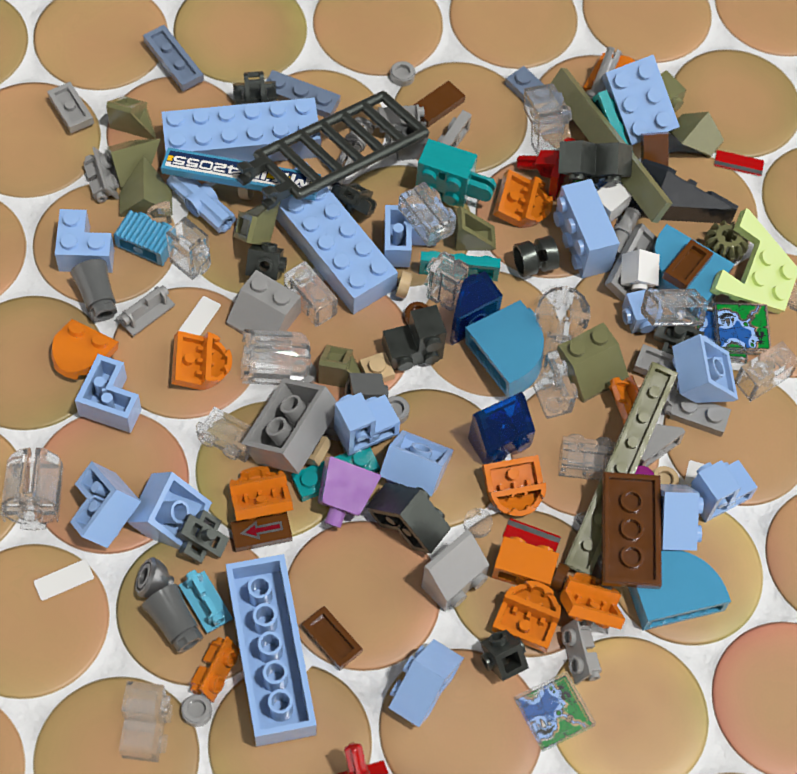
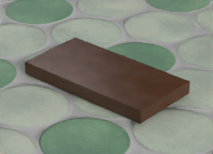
[601,472,662,589]

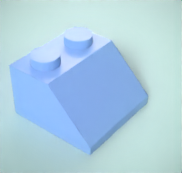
[672,334,738,403]
[380,430,454,497]
[127,472,212,549]

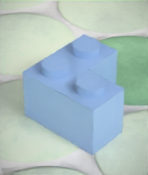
[384,205,438,267]
[55,209,115,273]
[75,354,142,433]
[334,392,400,456]
[691,460,758,523]
[70,461,141,548]
[661,484,704,551]
[388,639,464,727]

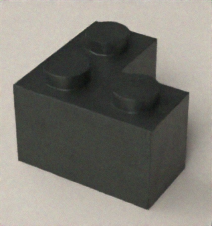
[559,140,633,183]
[382,305,447,371]
[365,483,451,554]

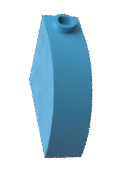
[652,224,734,319]
[465,300,544,399]
[628,549,731,631]

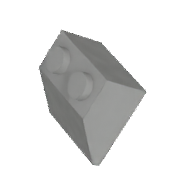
[226,270,301,351]
[421,529,489,611]

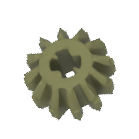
[704,220,749,263]

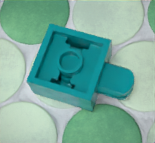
[415,139,496,207]

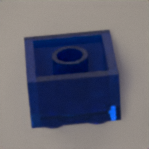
[450,271,503,345]
[468,392,535,464]

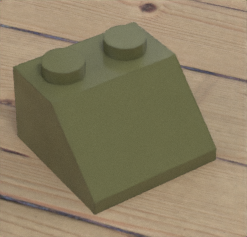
[554,322,629,403]

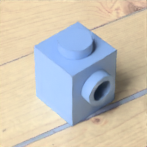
[622,288,662,334]

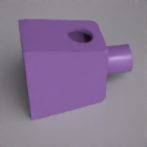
[318,456,381,528]

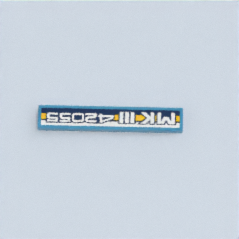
[161,147,321,201]

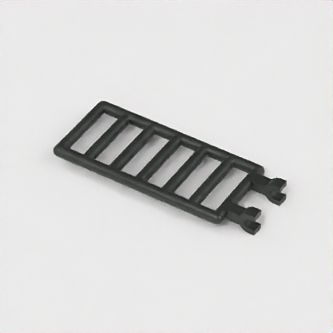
[237,91,429,210]

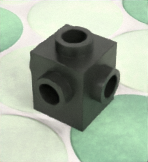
[245,242,287,280]
[480,629,529,681]

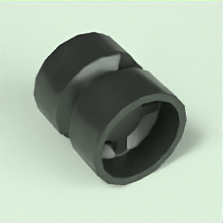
[513,235,560,277]

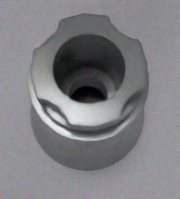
[70,259,117,322]
[142,584,203,653]

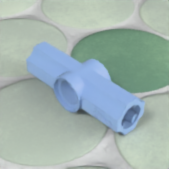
[167,175,236,233]

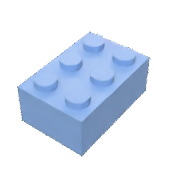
[602,55,680,146]
[553,179,620,278]

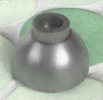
[135,557,174,598]

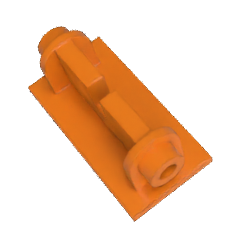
[609,375,639,424]
[190,636,240,703]

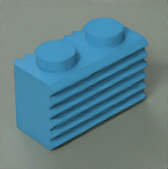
[113,210,177,266]

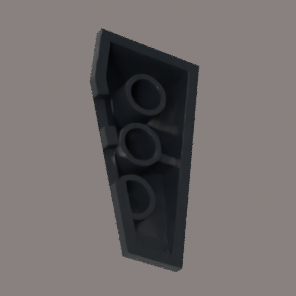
[628,158,738,224]

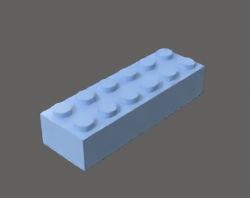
[161,98,321,162]
[263,162,398,315]
[226,554,316,747]

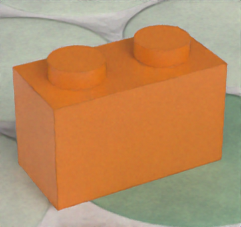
[491,536,560,587]

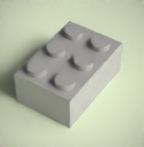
[241,378,337,474]

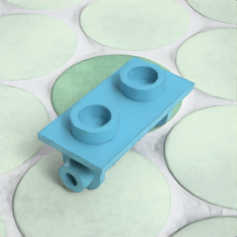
[179,570,233,634]

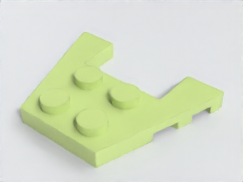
[710,208,797,314]

